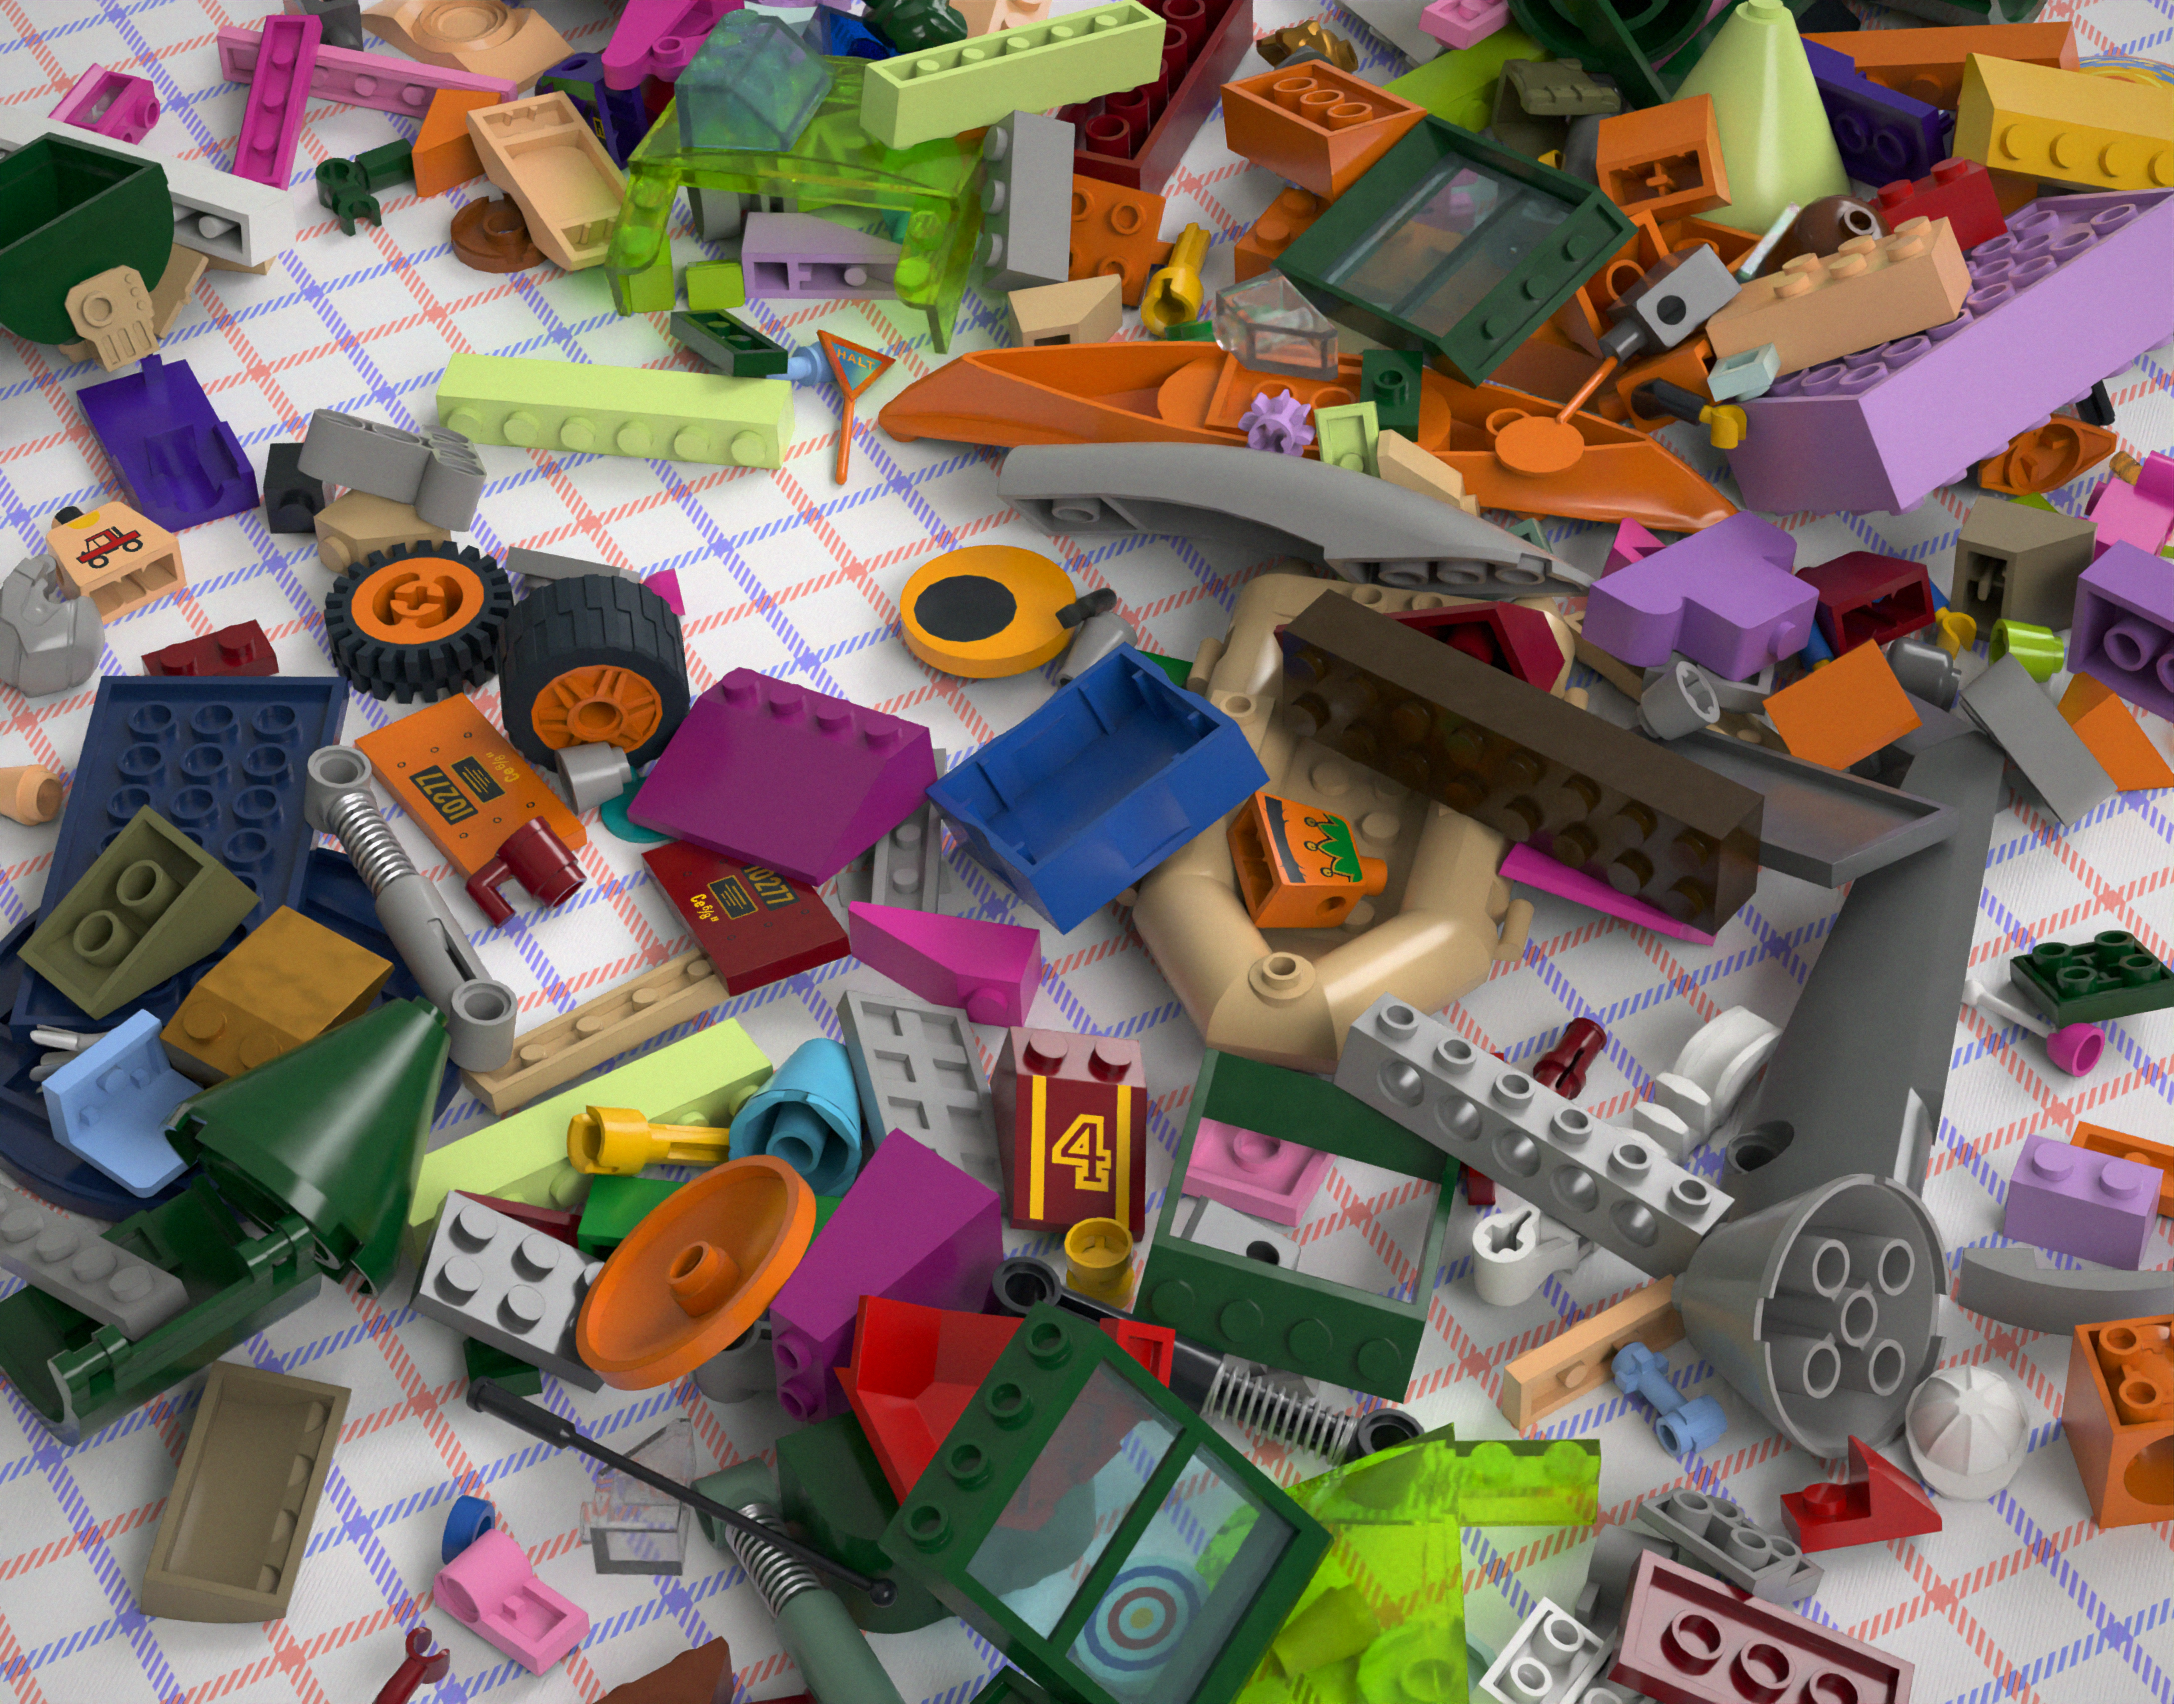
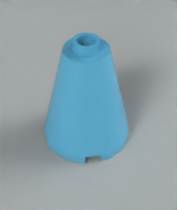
[728,1038,862,1198]

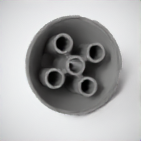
[1671,1173,1951,1460]

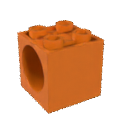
[2061,1314,2174,1529]

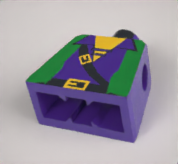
[534,52,654,171]

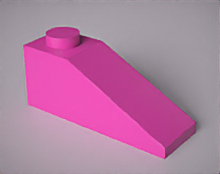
[848,901,1042,1028]

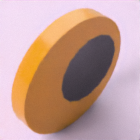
[900,545,1076,678]

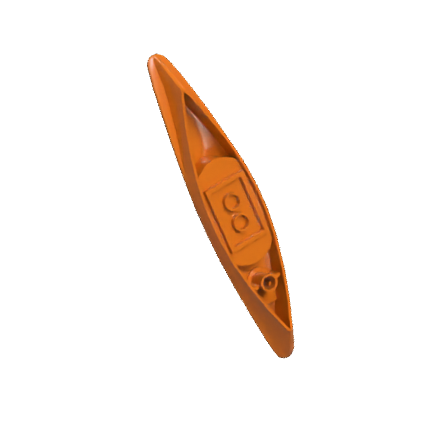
[878,341,1740,534]

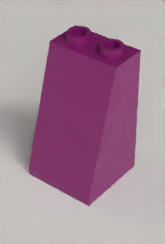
[769,1128,1004,1425]

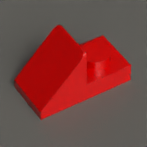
[1780,1435,1942,1554]

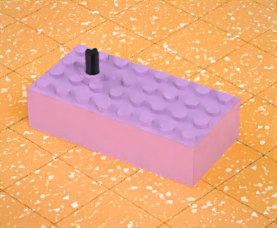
[1713,187,2174,516]

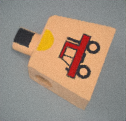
[45,501,187,626]

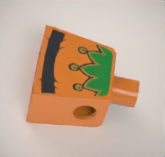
[1226,791,1387,928]

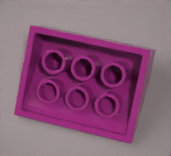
[627,667,938,888]

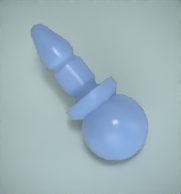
[766,340,837,387]

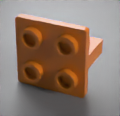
[1068,173,1175,307]

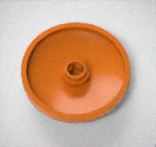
[576,1155,816,1391]

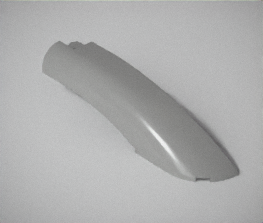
[996,442,1596,598]

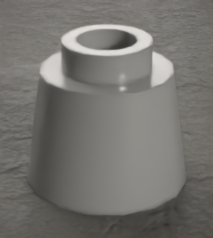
[1637,661,1720,741]
[554,741,632,816]

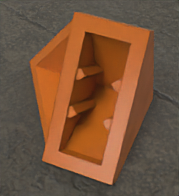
[2057,671,2174,792]

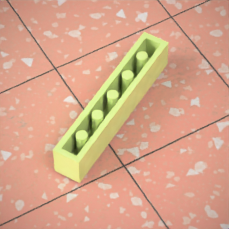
[859,0,1167,150]
[436,352,795,470]
[403,1017,773,1271]

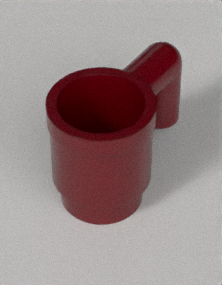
[464,816,587,929]

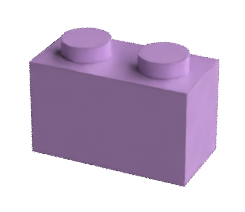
[2003,1134,2164,1271]

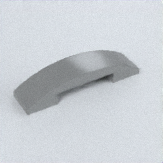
[1958,1248,2174,1336]

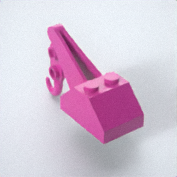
[601,0,808,90]

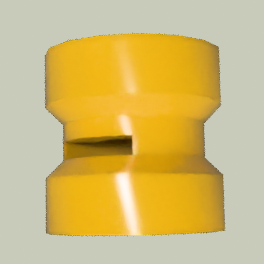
[1064,1217,1135,1309]

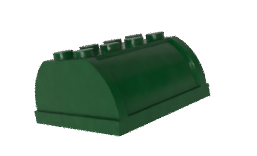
[0,132,174,346]

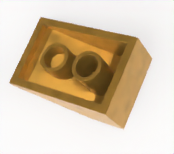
[159,905,395,1088]

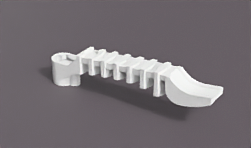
[1472,1004,1785,1306]

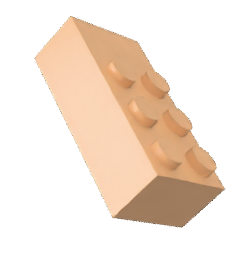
[1705,216,1972,378]

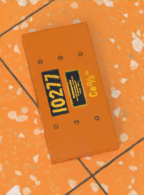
[354,692,587,883]

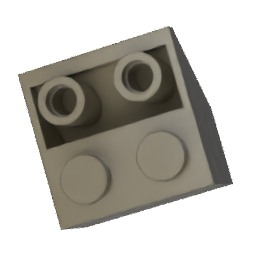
[1949,495,2098,643]

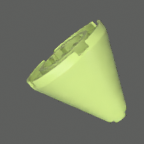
[1657,0,1851,241]

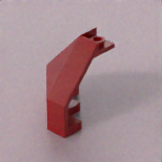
[833,1295,1176,1532]

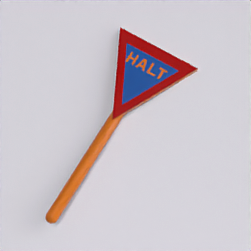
[816,329,896,485]

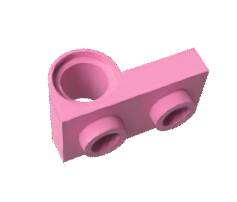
[432,1529,591,1677]

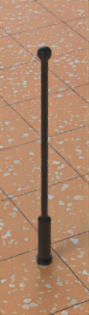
[466,1376,898,1608]

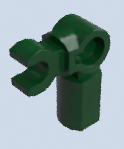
[315,138,415,237]

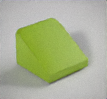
[628,231,676,313]
[685,258,745,311]

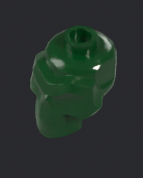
[861,0,968,54]

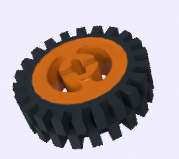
[324,540,514,704]

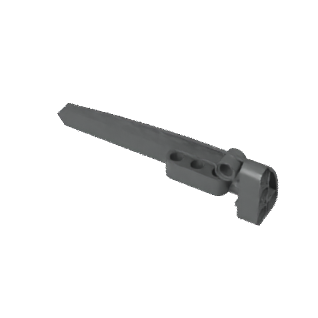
[1718,729,2006,1223]

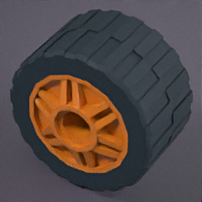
[496,574,691,774]

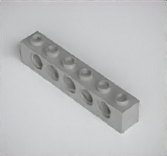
[1333,991,1735,1281]

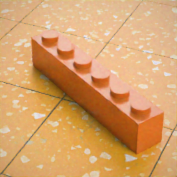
[1799,21,2080,110]

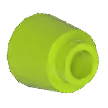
[1988,618,2064,683]

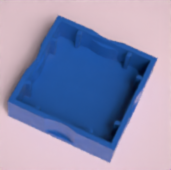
[924,641,1270,935]

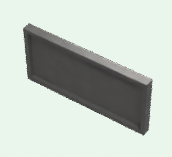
[1627,724,1960,889]

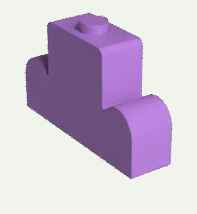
[1580,509,1819,682]

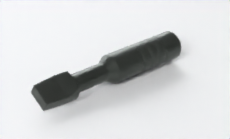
[1055,588,1117,629]

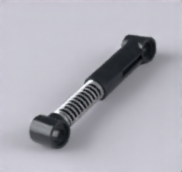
[981,1256,1428,1508]

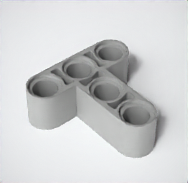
[297,408,487,532]
[1958,652,2118,829]

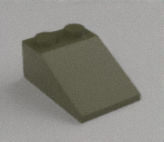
[16,804,261,1021]

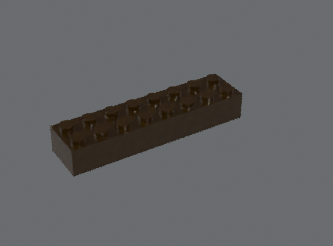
[1283,588,1765,937]

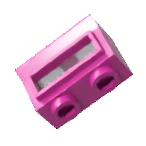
[47,63,160,145]

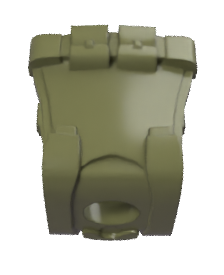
[1491,58,1620,160]

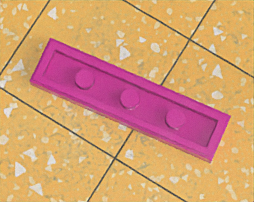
[231,15,323,191]

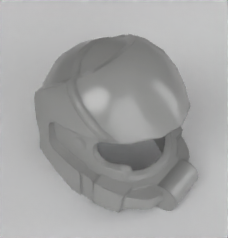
[0,554,105,698]

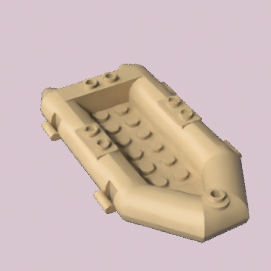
[1115,558,1589,1075]

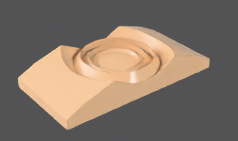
[360,0,575,95]
[465,90,663,272]

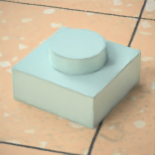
[1707,342,1781,402]

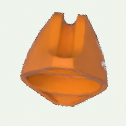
[1977,410,2117,496]

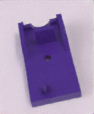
[1800,37,1955,189]
[76,353,260,533]

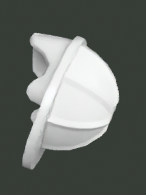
[1905,1364,2029,1503]

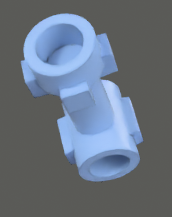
[1611,1342,1727,1457]

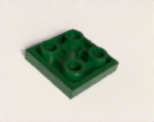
[2010,930,2174,1029]

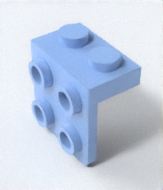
[41,1009,204,1198]

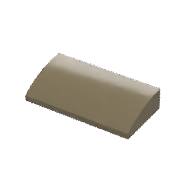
[140,1360,352,1623]

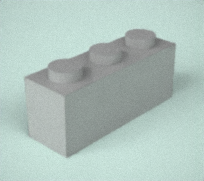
[978,110,1075,292]

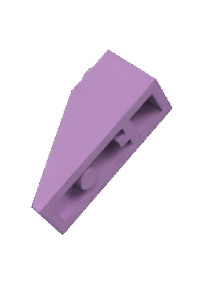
[741,212,914,300]

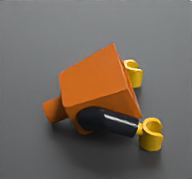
[1598,328,1747,449]

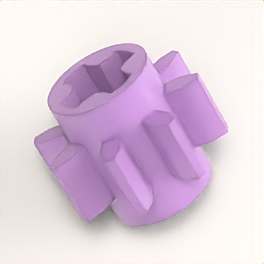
[1238,389,1317,457]

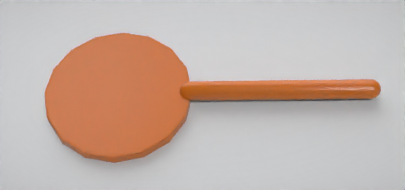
[1494,356,1618,478]

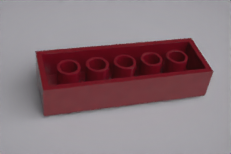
[1055,0,1253,195]

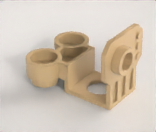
[58,265,161,373]

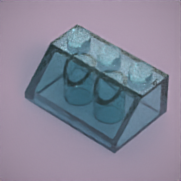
[674,9,837,152]

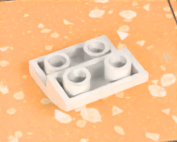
[1466,1596,1657,1704]

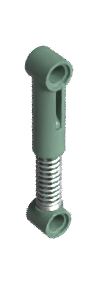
[690,1457,906,1704]

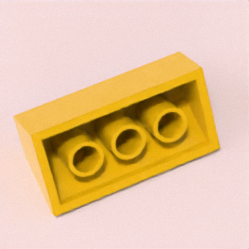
[1952,53,2174,193]

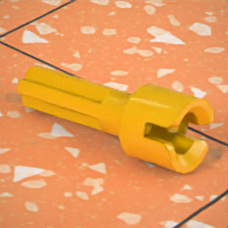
[1141,222,1211,338]
[566,1105,730,1176]

